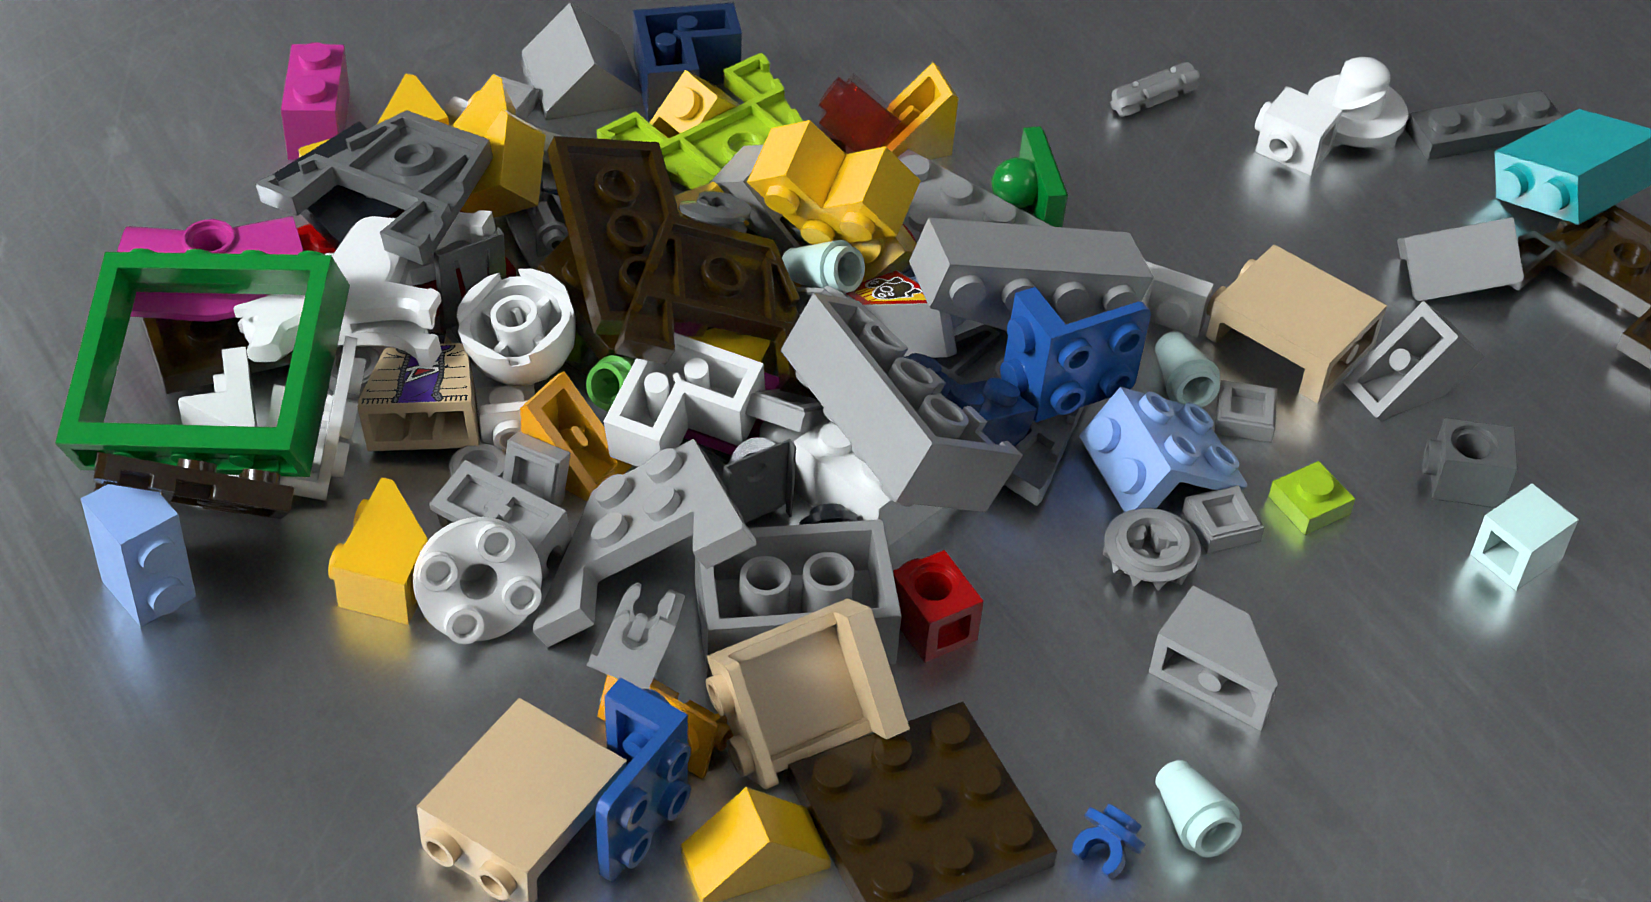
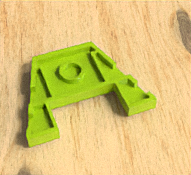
[597,53,803,189]

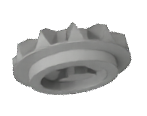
[1103,508,1201,591]

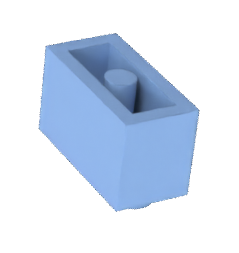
[81,485,196,627]

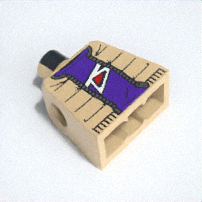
[358,332,480,451]

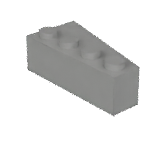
[909,218,1154,331]
[781,293,1023,512]

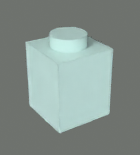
[1471,484,1579,591]

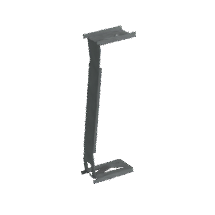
[434,227,796,523]

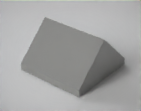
[522,3,644,120]

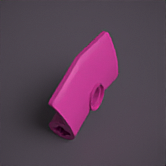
[117,216,303,322]

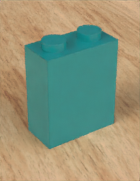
[1495,109,1651,224]

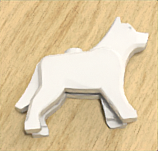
[233,210,497,367]

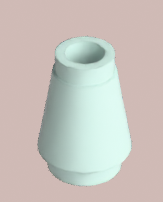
[782,240,865,295]
[1155,332,1220,408]
[1155,760,1242,857]

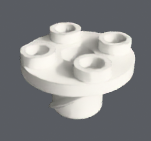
[1308,57,1408,150]
[413,517,542,644]

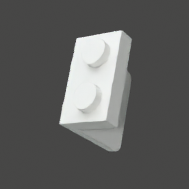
[265,336,366,500]

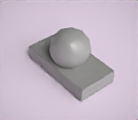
[745,389,828,444]

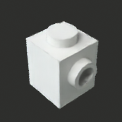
[1255,87,1342,176]

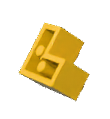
[747,120,921,245]

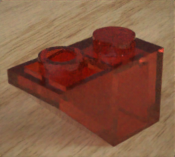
[818,72,901,152]

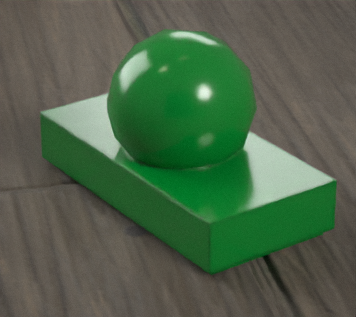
[991,126,1068,227]

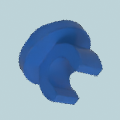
[1072,804,1146,880]

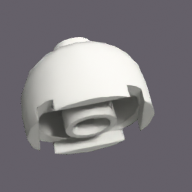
[457,268,576,386]

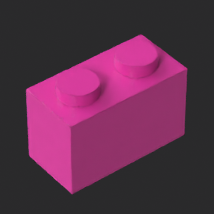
[281,42,350,160]

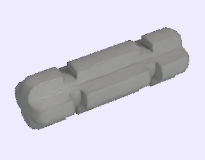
[1110,62,1200,117]

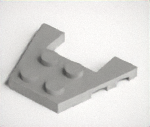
[533,439,756,647]

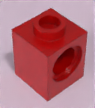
[893,550,984,663]

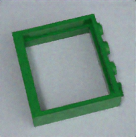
[55,248,350,477]

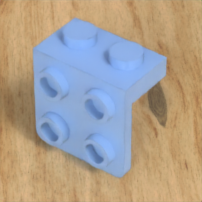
[1079,387,1247,512]

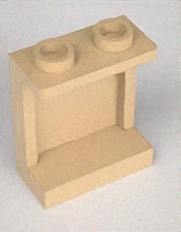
[1206,244,1387,403]
[706,598,910,789]
[417,698,627,902]

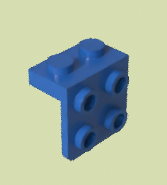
[1000,287,1151,422]
[595,677,691,882]

